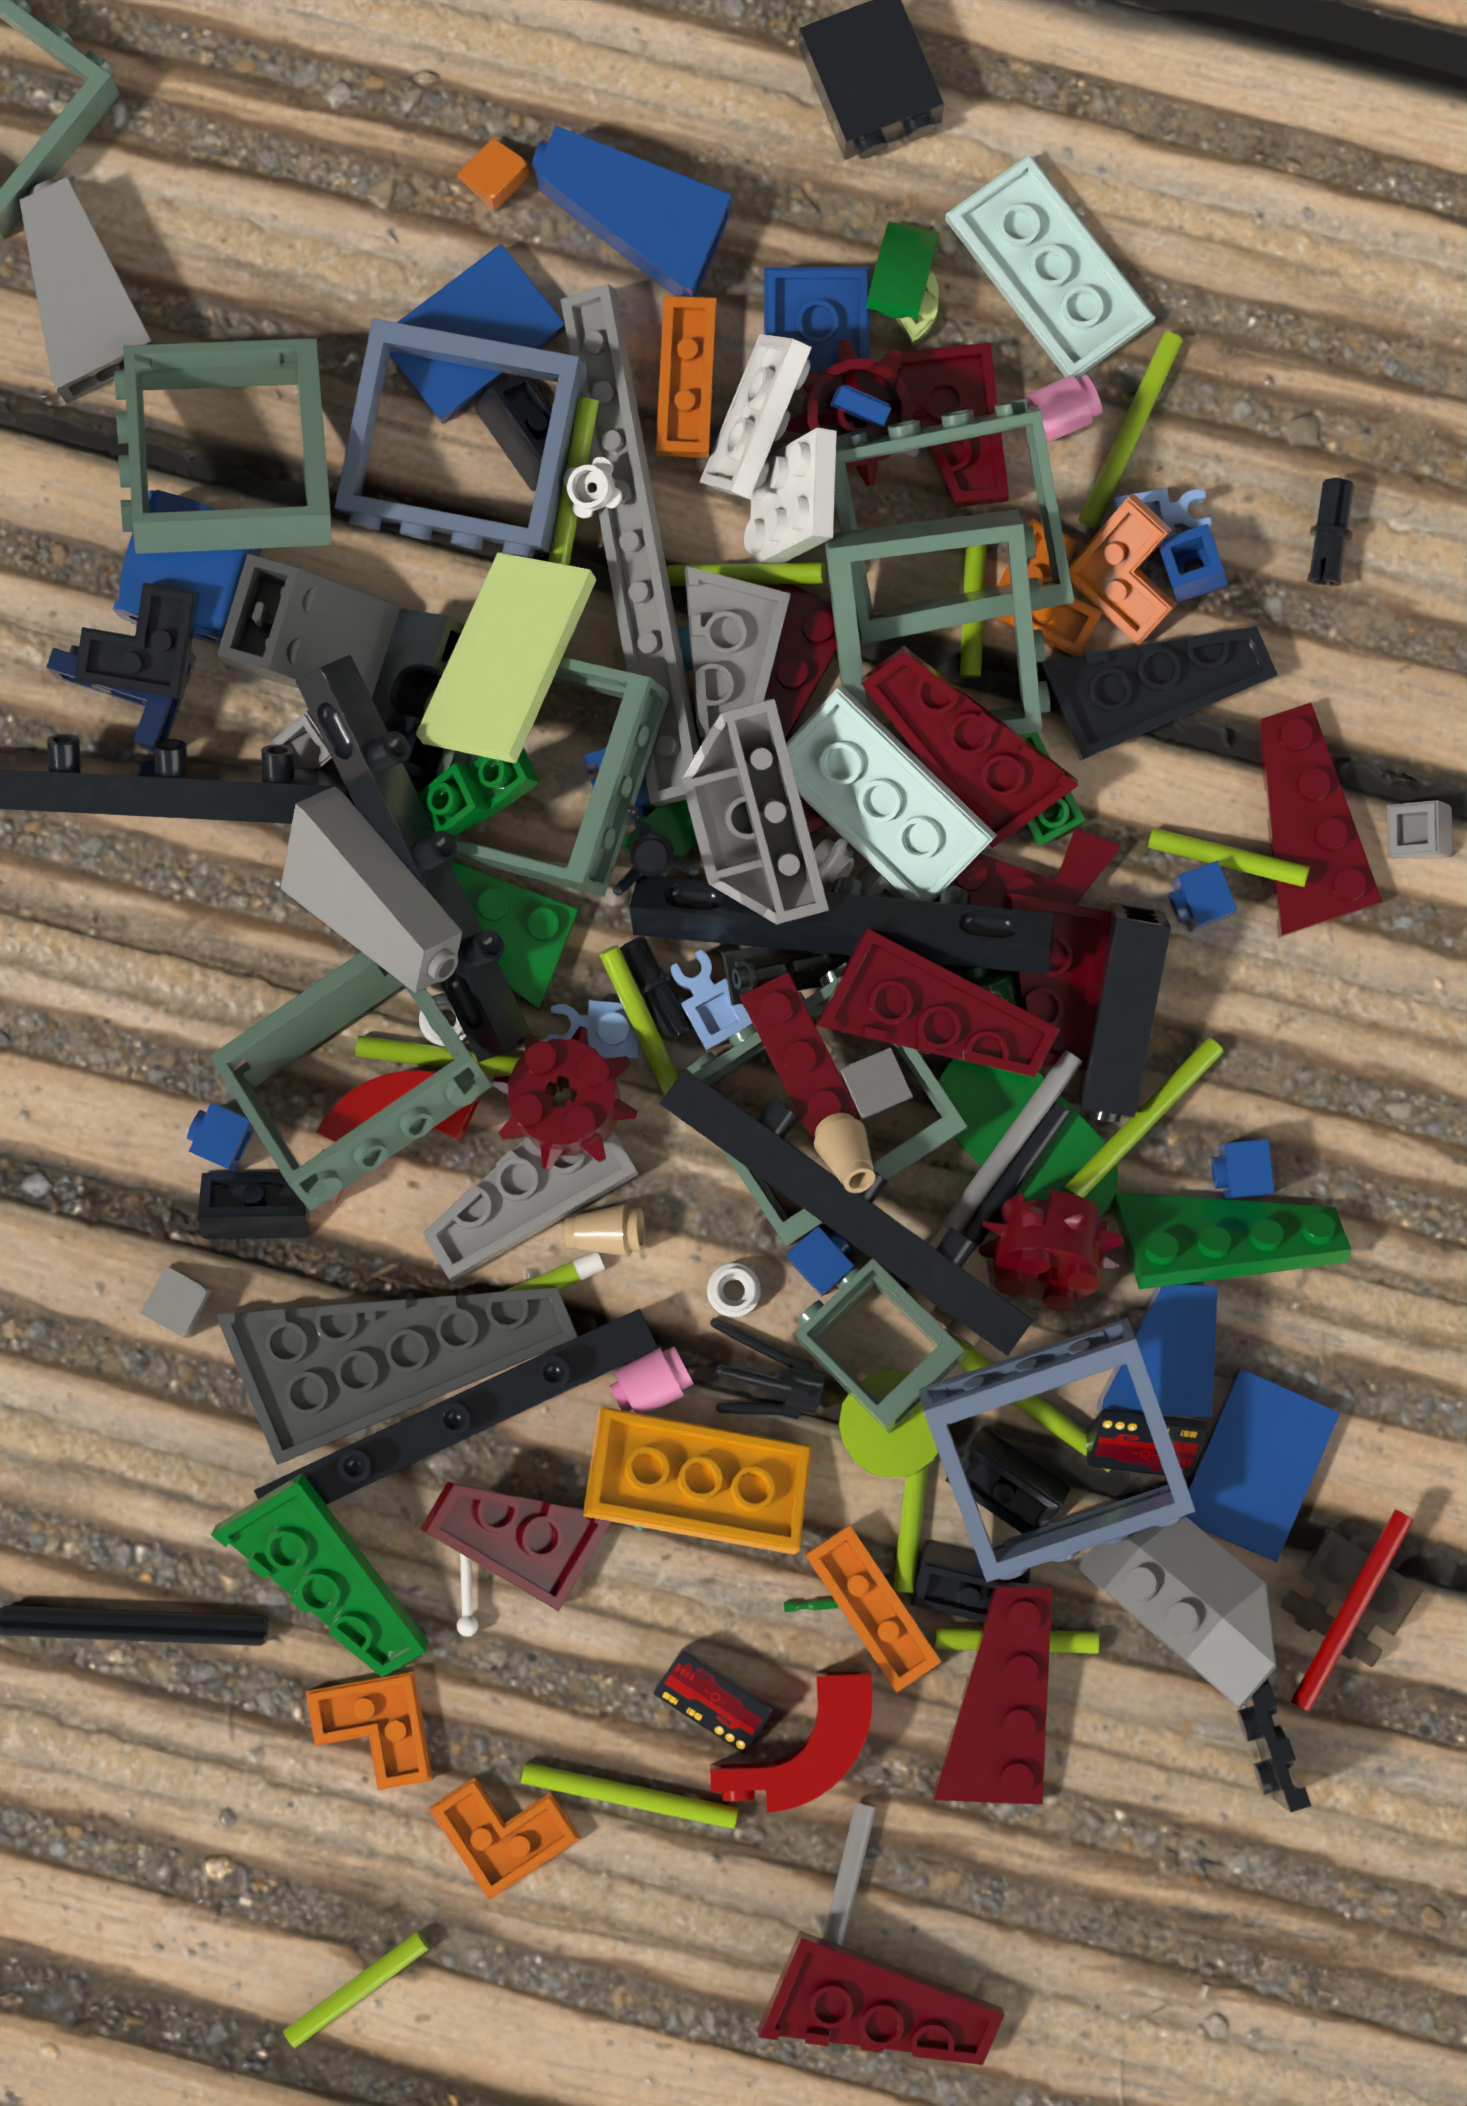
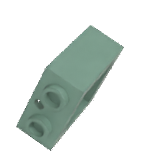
[795,1258,966,1434]

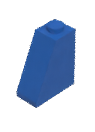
[1097,1281,1218,1418]

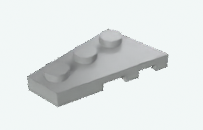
[685,566,791,739]

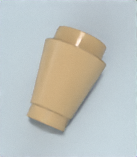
[814,1113,875,1193]
[564,1203,645,1257]

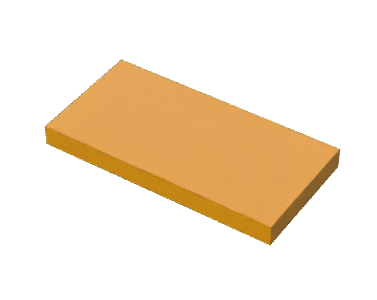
[583,1406,812,1555]

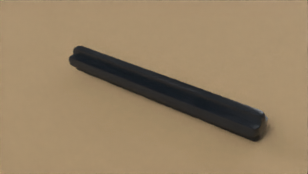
[0,1605,269,1646]

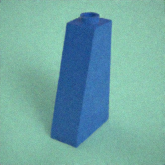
[531,126,732,297]

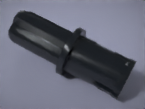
[1307,478,1354,586]
[620,936,691,1041]

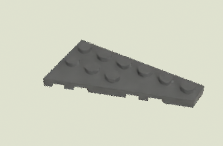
[215,1288,578,1465]

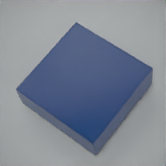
[830,385,891,427]

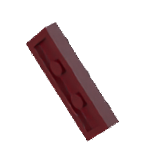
[739,972,861,1143]

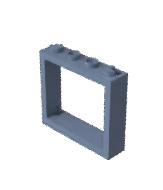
[335,318,588,559]
[919,1318,1196,1582]

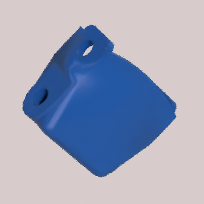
[113,489,262,645]

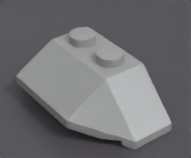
[681,698,829,924]
[1076,1516,1277,1709]

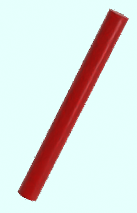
[1290,1509,1414,1713]

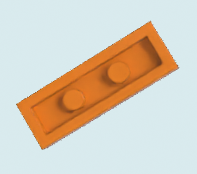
[656,296,717,458]
[805,1524,941,1693]

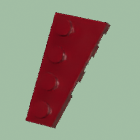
[861,646,1079,848]
[1258,702,1382,938]
[815,928,1060,1077]
[932,1582,1052,1805]
[757,1930,1005,2065]

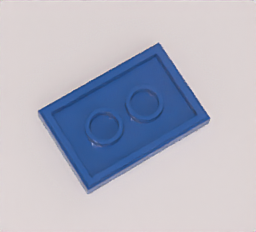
[389,244,566,424]
[1185,1368,1340,1562]

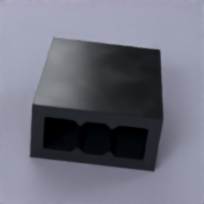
[798,0,944,160]

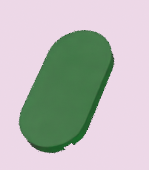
[938,1058,1118,1217]

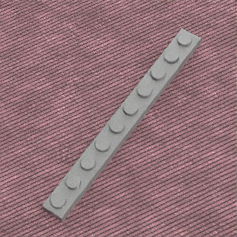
[560,284,699,807]

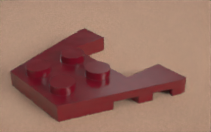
[933,829,1120,979]

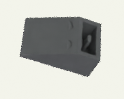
[217,553,406,698]

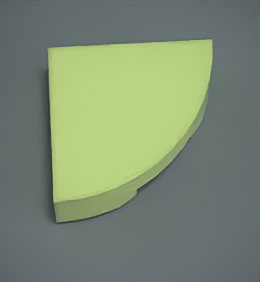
[896,272,939,347]

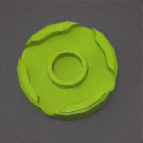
[839,1369,939,1479]

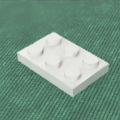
[700,334,812,499]
[744,428,837,564]

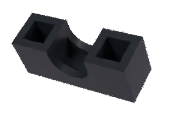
[372,608,465,784]

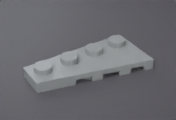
[423,1092,639,1282]

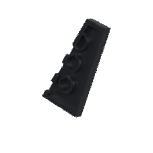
[1039,626,1278,761]
[1237,1679,1312,1813]

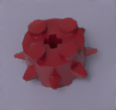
[786,339,929,486]
[492,1026,638,1170]
[979,1191,1124,1311]

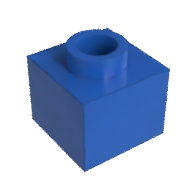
[1159,523,1228,603]
[1168,860,1237,932]
[187,1102,255,1172]
[1211,1139,1274,1200]
[785,1226,854,1296]

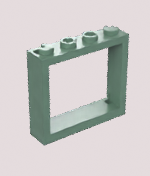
[0,0,120,239]
[114,338,331,554]
[834,398,1074,644]
[825,509,1050,748]
[424,657,671,897]
[210,952,492,1211]
[686,963,969,1246]

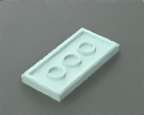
[945,154,1156,378]
[786,685,997,902]

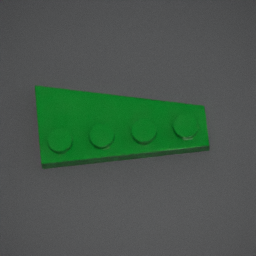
[450,861,579,1010]
[1112,1192,1352,1290]
[211,1473,429,1677]

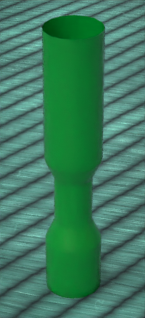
[784,1598,838,1613]

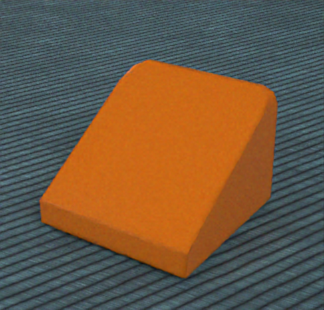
[457,138,531,212]

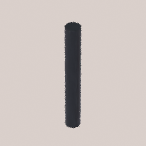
[962,1102,1071,1246]

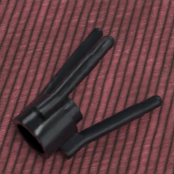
[613,805,699,896]
[710,1318,825,1420]

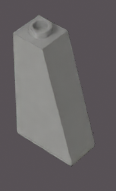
[20,177,153,404]
[280,786,462,993]

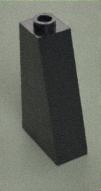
[1079,902,1171,1122]

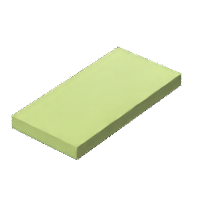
[416,552,596,763]

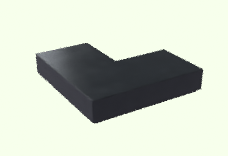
[74,583,200,699]

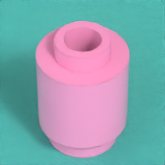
[1024,374,1102,443]
[609,1346,694,1415]

